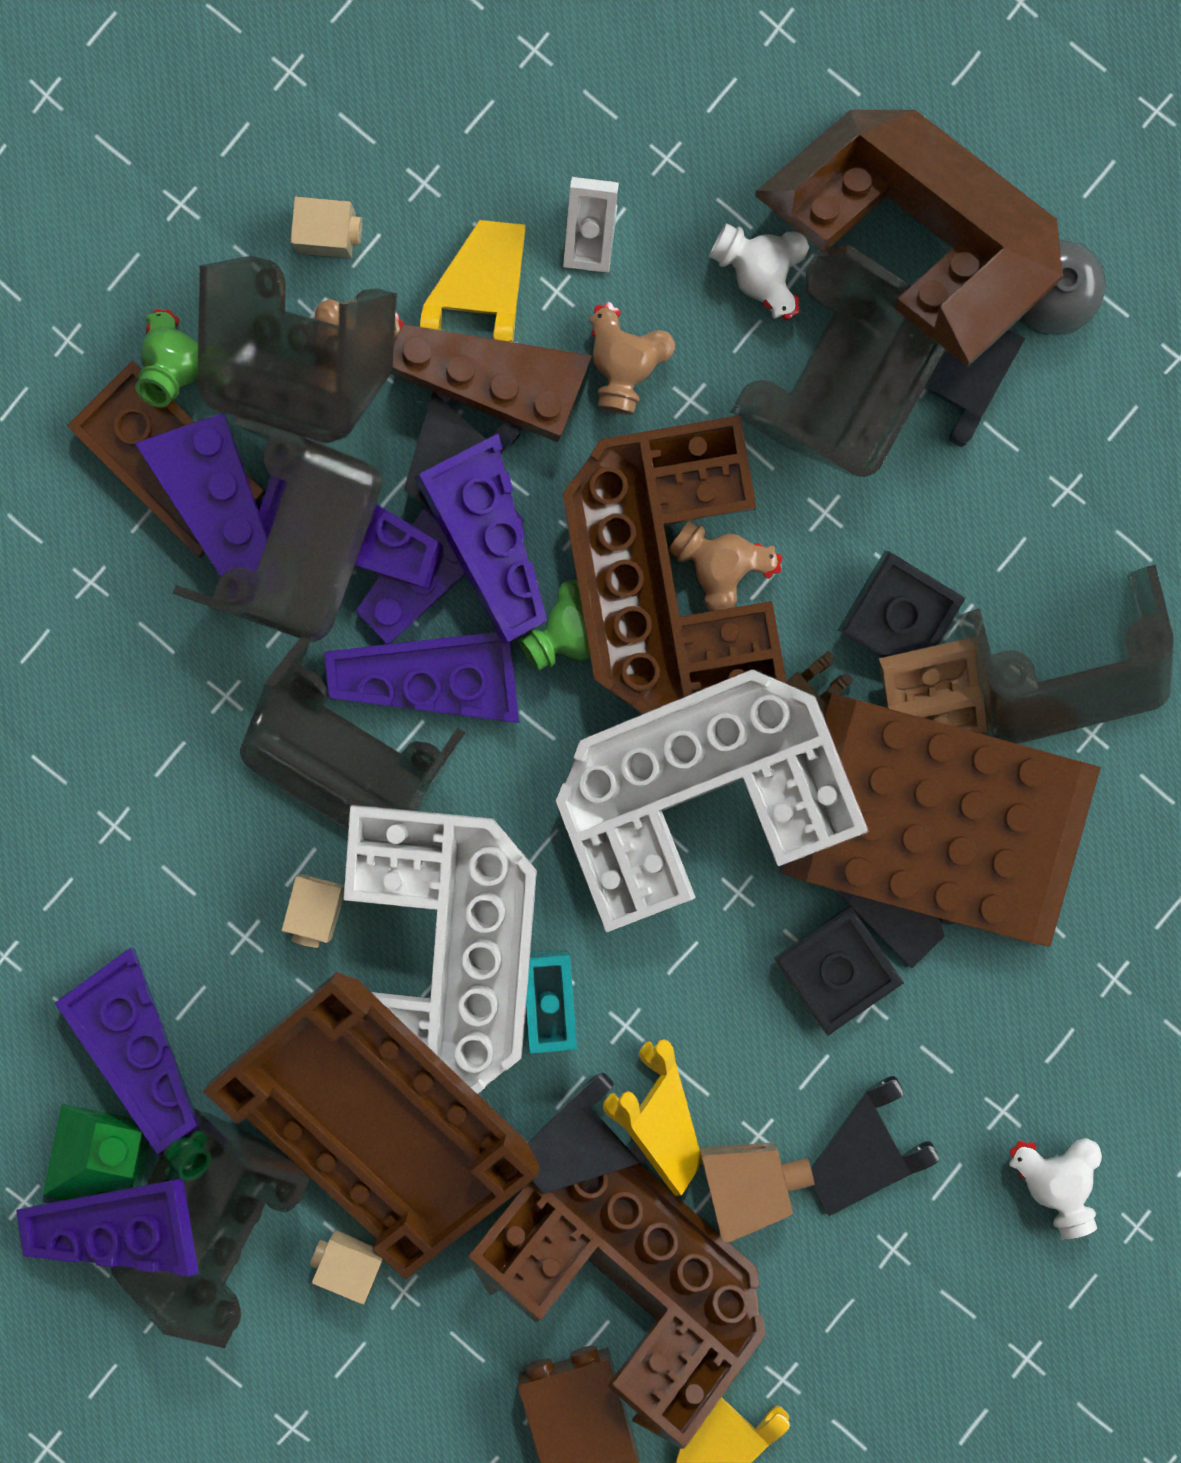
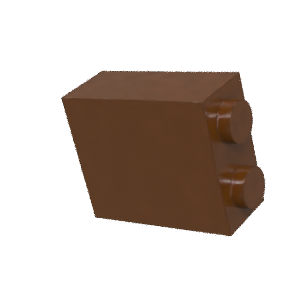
[518,1345,640,1463]

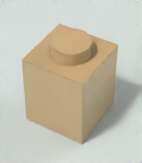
[290,197,362,258]
[282,874,345,948]
[309,1230,383,1305]

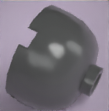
[1020,240,1106,335]

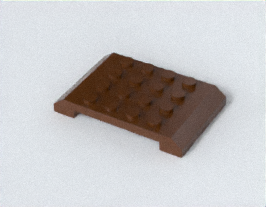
[780,693,1101,947]
[203,972,540,1280]

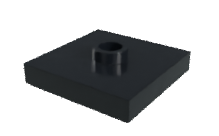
[837,550,966,658]
[774,905,904,1036]

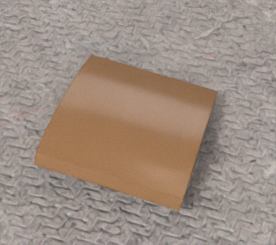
[879,638,987,734]

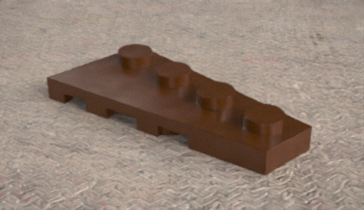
[384,324,592,442]

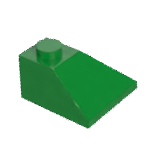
[42,1104,149,1200]

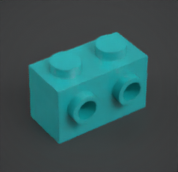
[523,950,577,1054]

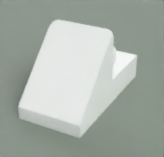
[563,177,619,273]

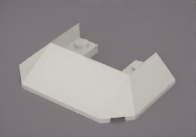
[556,670,869,933]
[344,805,537,1094]

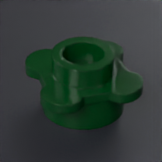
[164,1131,211,1181]

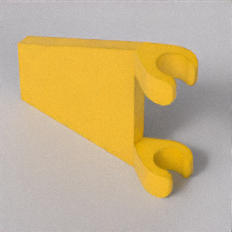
[420,220,526,342]
[603,1039,703,1196]
[675,1397,790,1463]

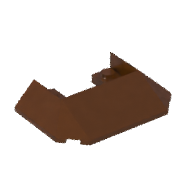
[755,110,1063,367]
[562,415,787,714]
[466,1164,766,1449]

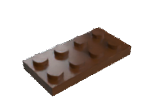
[67,360,265,558]

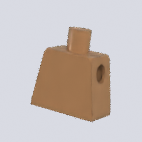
[700,1143,815,1244]

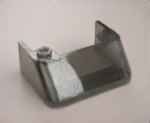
[173,415,382,642]
[959,564,1174,744]
[240,634,465,830]

